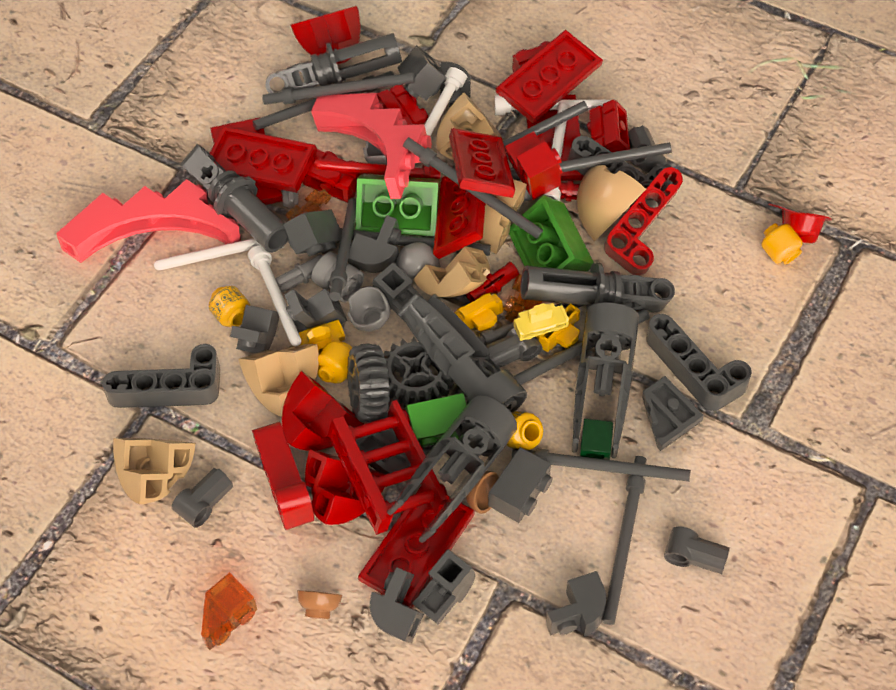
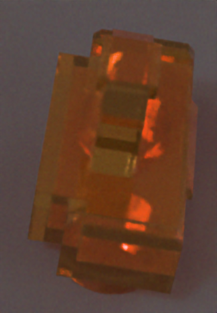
[285,189,331,222]
[503,274,543,322]

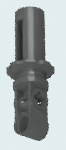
[266,33,402,93]
[180,144,288,253]
[520,263,675,312]

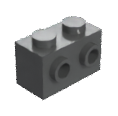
[398,45,446,101]
[283,210,342,256]
[488,447,553,523]

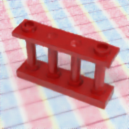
[328,400,448,535]

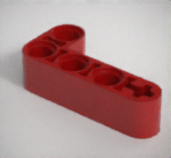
[604,167,683,276]
[252,421,314,530]

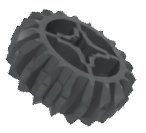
[384,337,454,408]
[347,343,390,423]

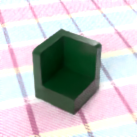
[580,419,613,460]

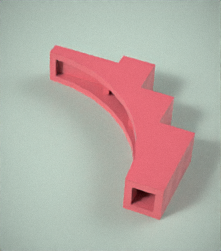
[311,93,432,199]
[56,179,241,263]

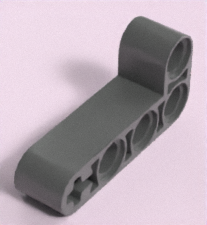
[568,136,672,208]
[646,314,752,411]
[102,344,220,408]

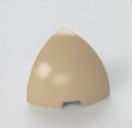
[436,93,504,160]
[577,165,646,241]
[478,179,527,254]
[413,246,490,297]
[239,344,319,417]
[113,438,195,504]

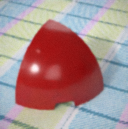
[291,6,361,64]
[282,371,364,451]
[305,449,386,525]

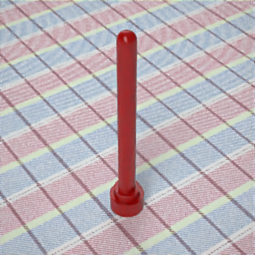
[314,159,441,179]

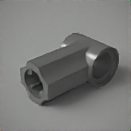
[629,126,666,173]
[486,328,543,368]
[172,468,233,528]
[664,526,730,574]

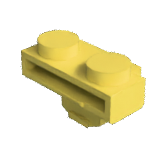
[514,303,569,341]

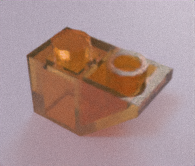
[201,572,257,651]

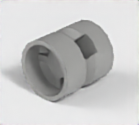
[311,252,364,302]

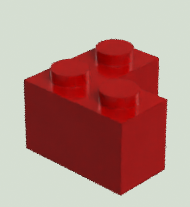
[505,131,563,200]

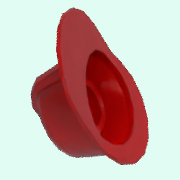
[769,204,832,244]

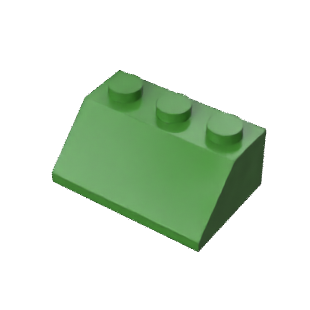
[355,175,440,236]
[509,195,594,271]

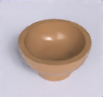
[466,471,499,514]
[297,590,343,619]

